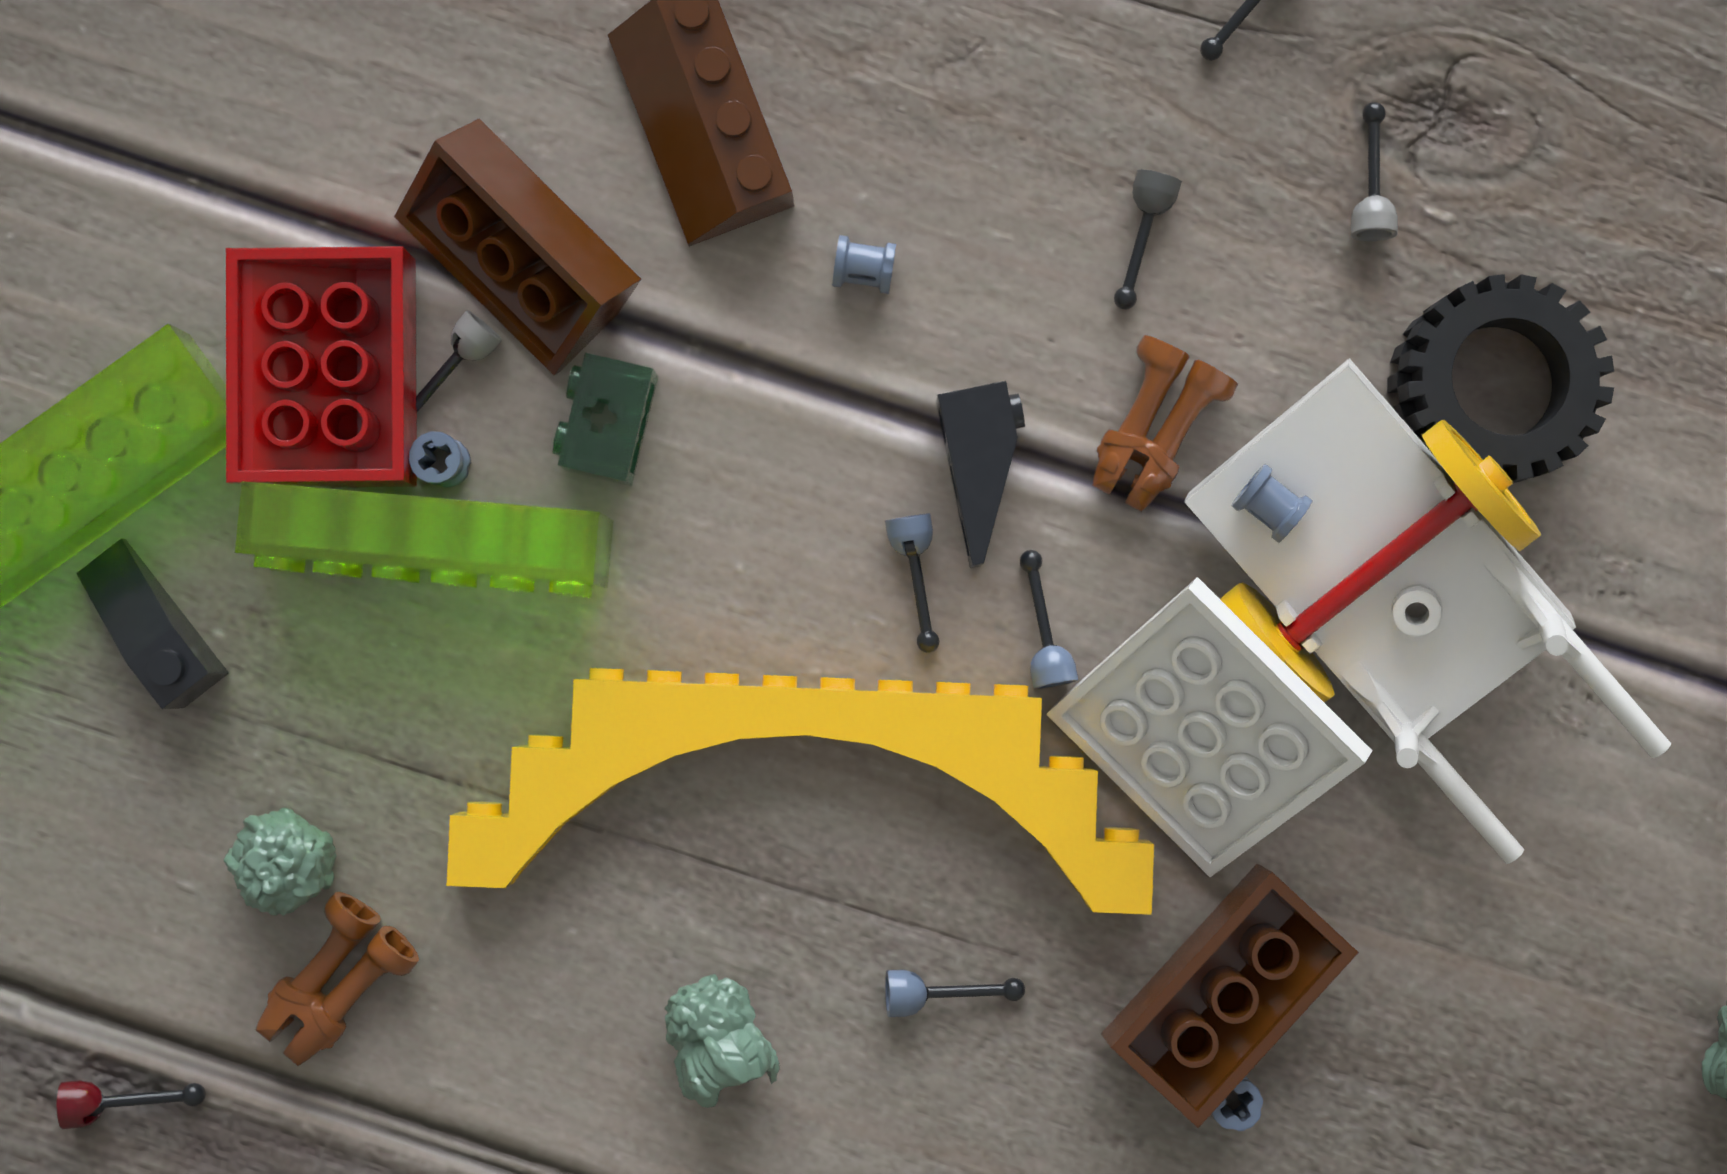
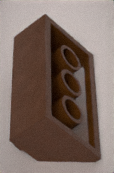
[608,0,795,247]
[394,118,641,375]
[1101,864,1359,1128]

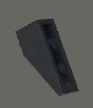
[936,381,1025,568]
[76,538,229,709]

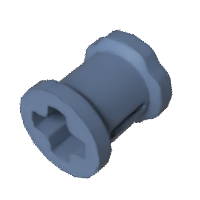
[832,235,896,294]
[409,431,471,488]
[1231,464,1313,543]
[1212,1077,1263,1131]

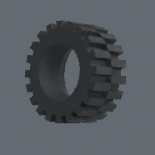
[1387,274,1614,484]

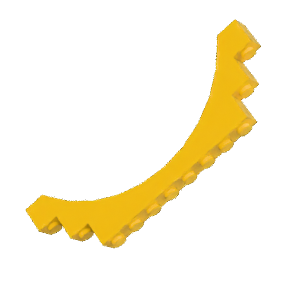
[446,668,1154,915]

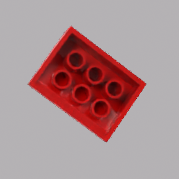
[226,246,417,487]

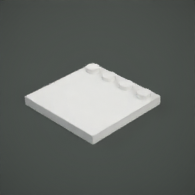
[1046,577,1373,877]

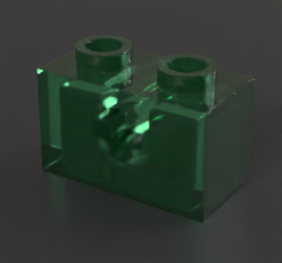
[553,352,659,486]

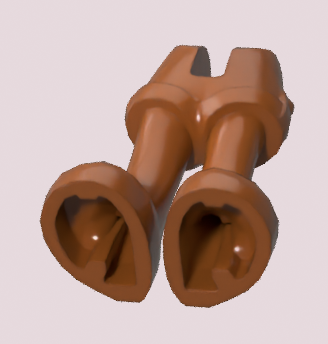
[1092,335,1238,512]
[255,892,419,1066]

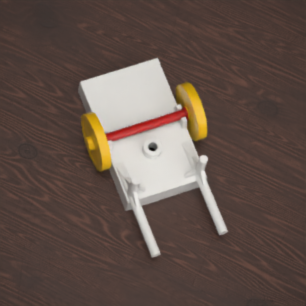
[1185,358,1671,864]

